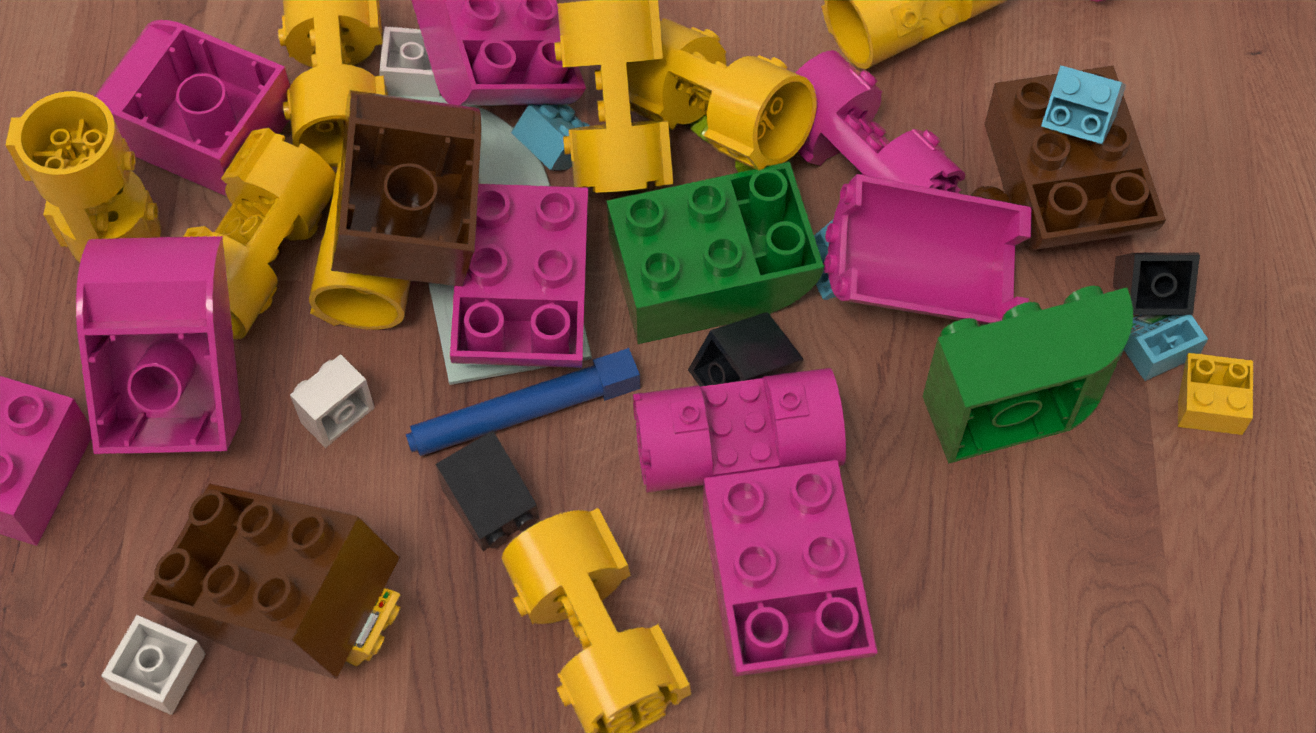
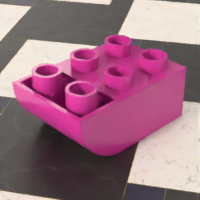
[411,0,586,106]
[94,20,290,197]
[450,184,588,368]
[76,236,242,454]
[0,376,92,546]
[703,460,877,677]

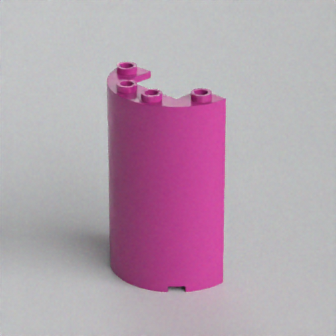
[824,174,1031,325]

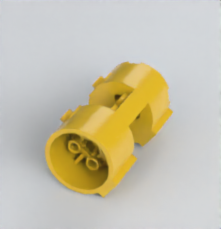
[278,0,389,167]
[554,0,673,193]
[821,0,1007,69]
[626,18,817,171]
[5,91,161,262]
[183,128,336,339]
[309,145,411,330]
[502,508,692,733]

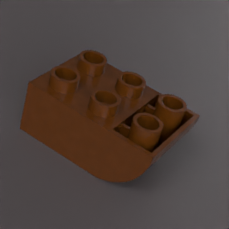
[984,65,1166,250]
[331,90,481,286]
[142,483,400,679]

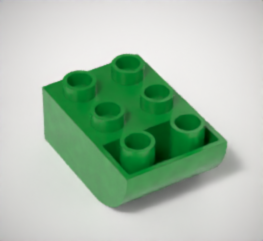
[607,162,824,344]
[922,286,1133,464]

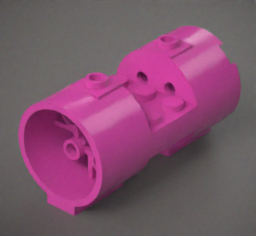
[795,50,965,193]
[633,368,846,493]

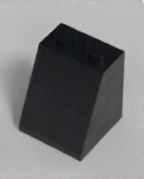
[1113,252,1200,315]
[688,312,804,387]
[435,430,539,551]

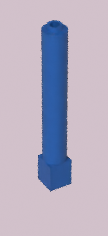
[406,348,640,456]

